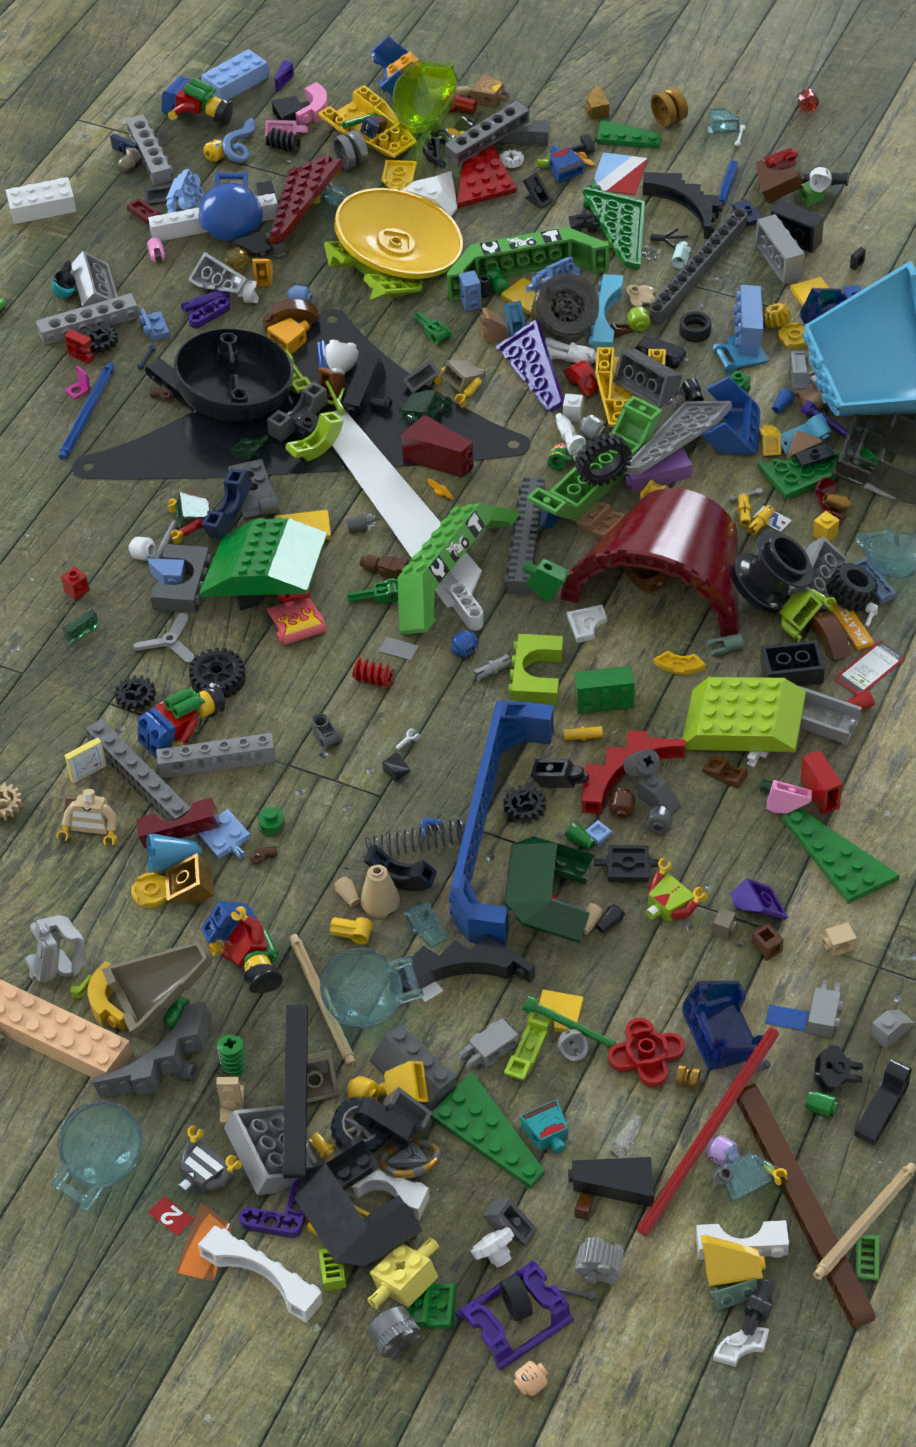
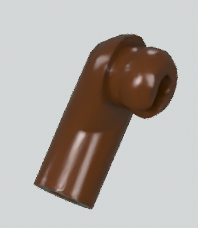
[250,846,277,865]

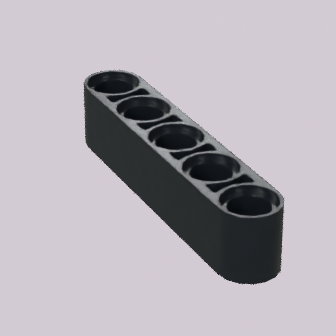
[145,358,197,413]

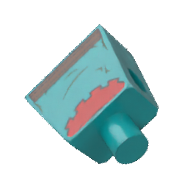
[520,1099,568,1154]

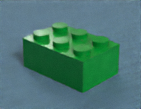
[574,666,635,714]

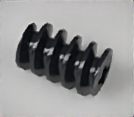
[266,127,301,153]

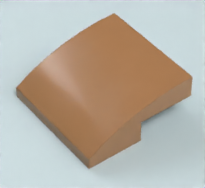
[576,502,626,539]

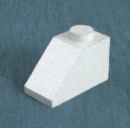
[563,394,585,422]

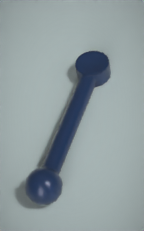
[137,345,156,370]

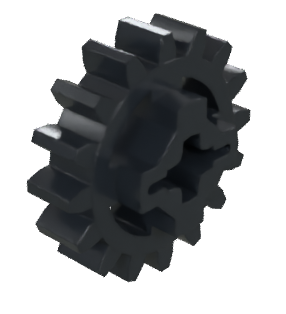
[83,323,118,354]
[114,675,156,712]
[503,785,546,824]

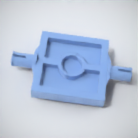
[197,809,251,860]

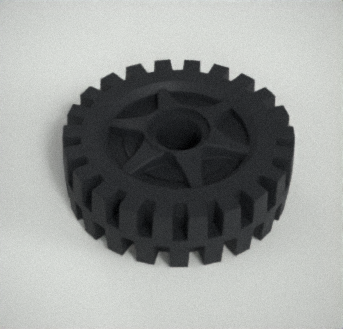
[189,648,246,698]

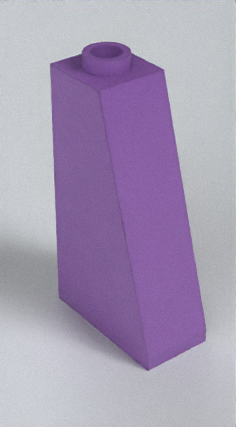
[624,447,692,493]

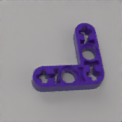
[239,1178,306,1238]

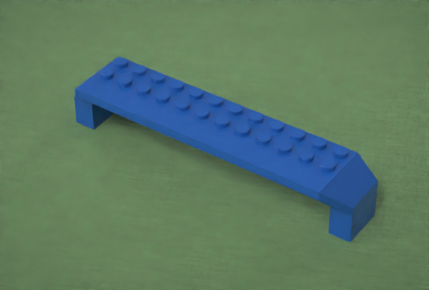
[449,701,554,947]

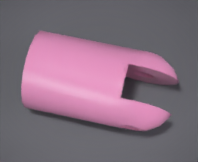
[147,238,165,263]

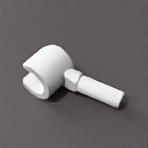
[864,602,878,628]
[396,729,421,750]

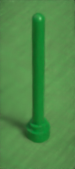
[522,995,617,1048]

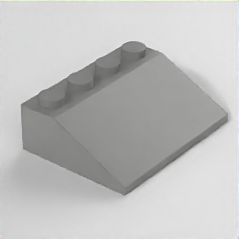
[224,1105,317,1195]

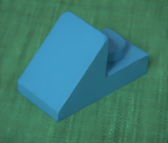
[503,301,526,336]

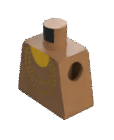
[470,74,510,107]

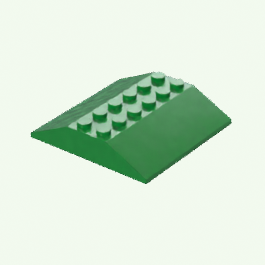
[199,517,327,597]

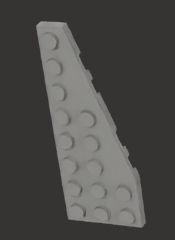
[624,401,732,476]

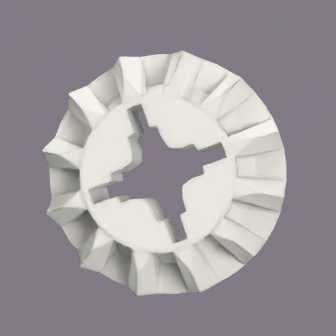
[499,149,524,168]

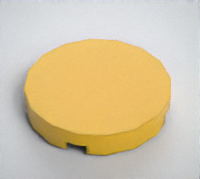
[778,323,807,350]
[131,873,167,909]

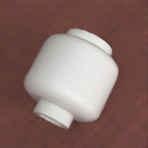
[129,537,156,561]

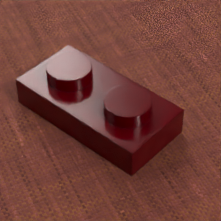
[127,198,160,224]

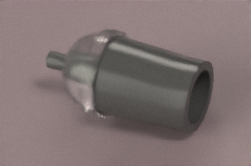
[346,512,380,533]

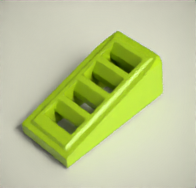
[318,1249,346,1291]

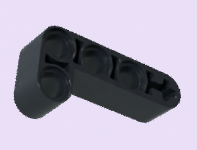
[854,1059,912,1146]

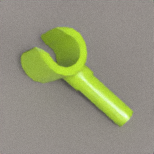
[70,975,92,999]

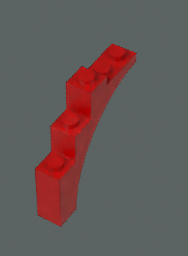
[582,730,686,814]

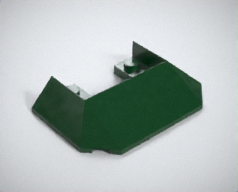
[504,836,595,943]

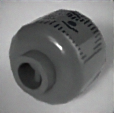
[646,805,674,835]

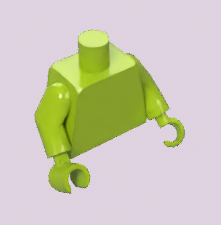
[779,589,838,642]

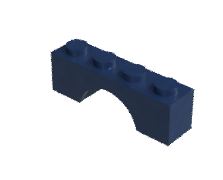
[202,468,253,539]

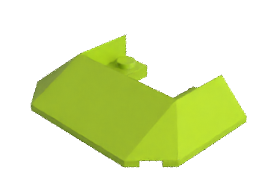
[324,241,424,300]

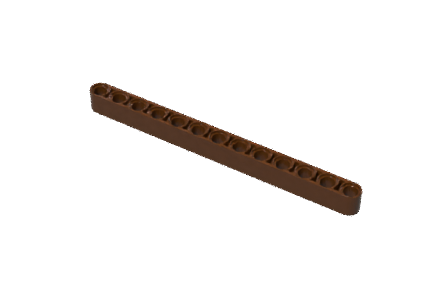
[736,1083,875,1328]

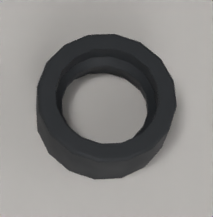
[679,311,711,342]
[499,1275,533,1322]

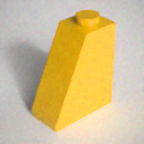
[701,1235,766,1286]

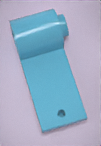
[781,413,832,455]

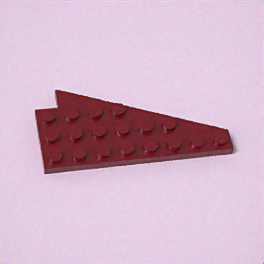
[268,155,343,244]

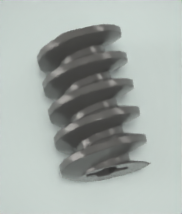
[623,749,660,778]

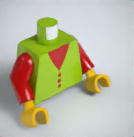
[645,858,708,922]

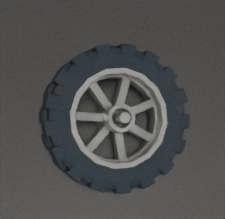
[331,1097,385,1154]

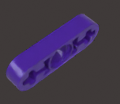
[188,297,230,328]

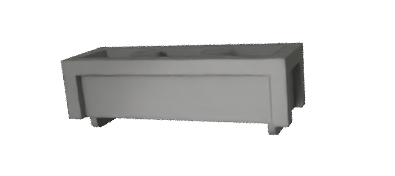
[790,351,810,388]

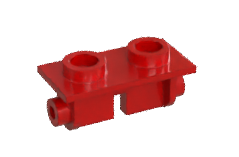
[763,148,798,170]

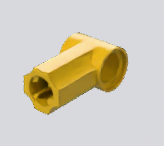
[330,917,373,945]

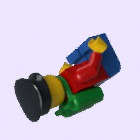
[161,76,233,126]
[137,683,225,759]
[201,901,283,993]

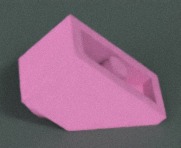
[766,780,812,814]

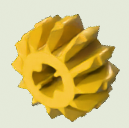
[762,302,791,328]

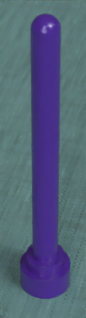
[801,400,873,452]

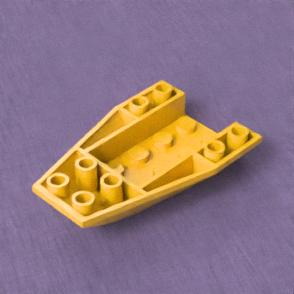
[318,85,417,158]
[595,347,666,427]

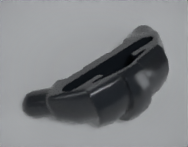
[422,136,446,168]

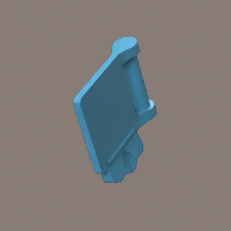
[712,336,769,373]

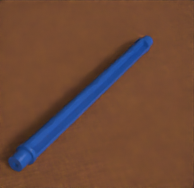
[59,362,115,460]

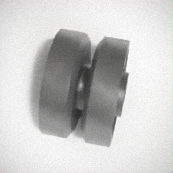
[333,130,369,171]

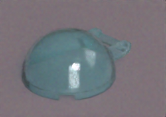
[856,528,916,579]
[320,947,424,1029]
[51,1100,143,1210]

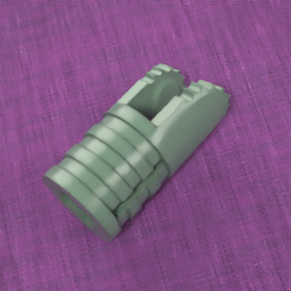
[707,633,744,656]

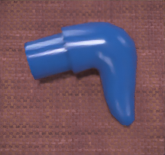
[420,818,442,838]

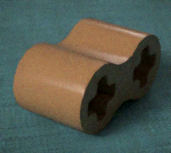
[793,383,828,411]

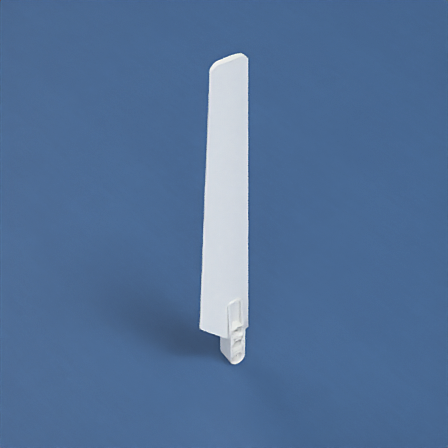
[332,411,483,631]

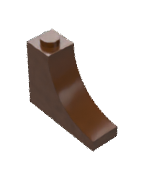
[756,159,804,203]

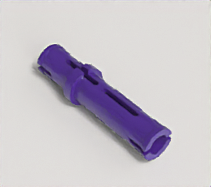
[181,291,230,313]

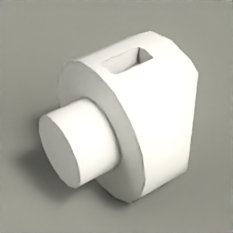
[809,167,832,192]
[237,281,259,303]

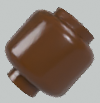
[609,788,636,819]

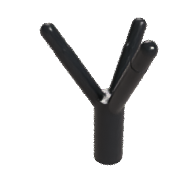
[650,228,688,249]

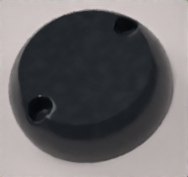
[173,328,294,422]

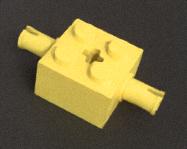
[367,1237,439,1310]

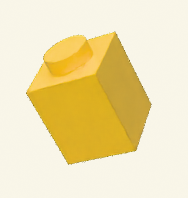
[812,511,840,542]

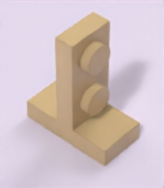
[216,1077,245,1127]

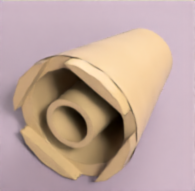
[360,865,400,918]

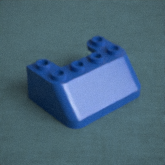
[371,35,428,101]

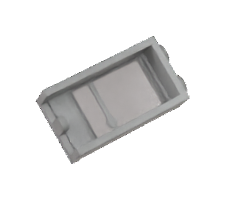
[797,685,862,746]

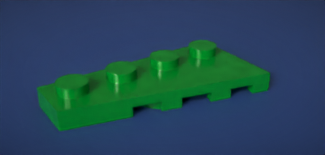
[597,120,661,148]

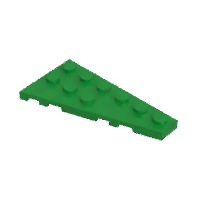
[757,446,876,500]
[782,808,900,904]

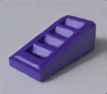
[274,60,294,92]

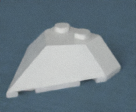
[401,171,458,217]

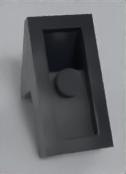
[522,172,552,208]

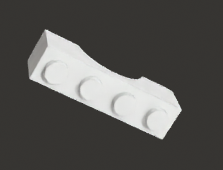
[344,1169,430,1220]
[696,1220,789,1260]

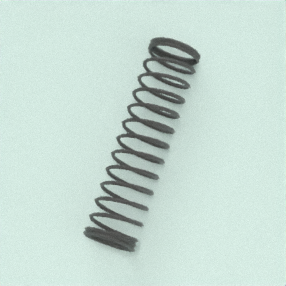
[365,817,465,858]

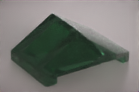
[230,435,268,462]

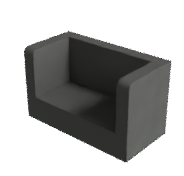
[382,1087,432,1135]

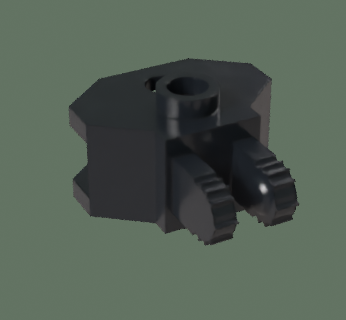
[814,1045,863,1093]

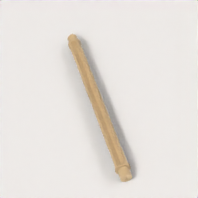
[289,934,356,1067]
[813,1163,916,1280]

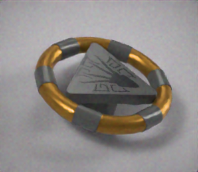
[378,1140,442,1178]

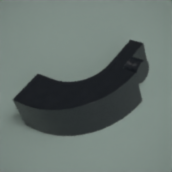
[363,844,437,891]

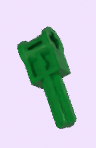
[414,311,452,345]
[347,578,398,604]

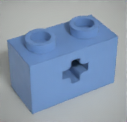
[459,270,481,312]

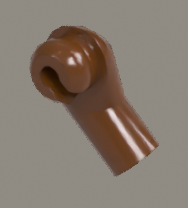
[150,387,173,401]

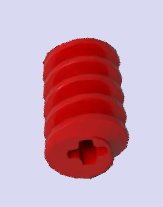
[352,657,395,689]

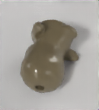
[118,147,142,172]

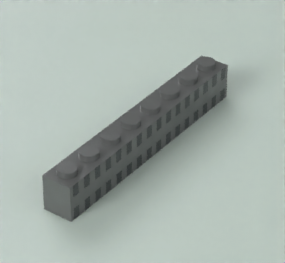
[504,477,545,595]

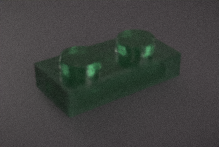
[63,609,99,644]

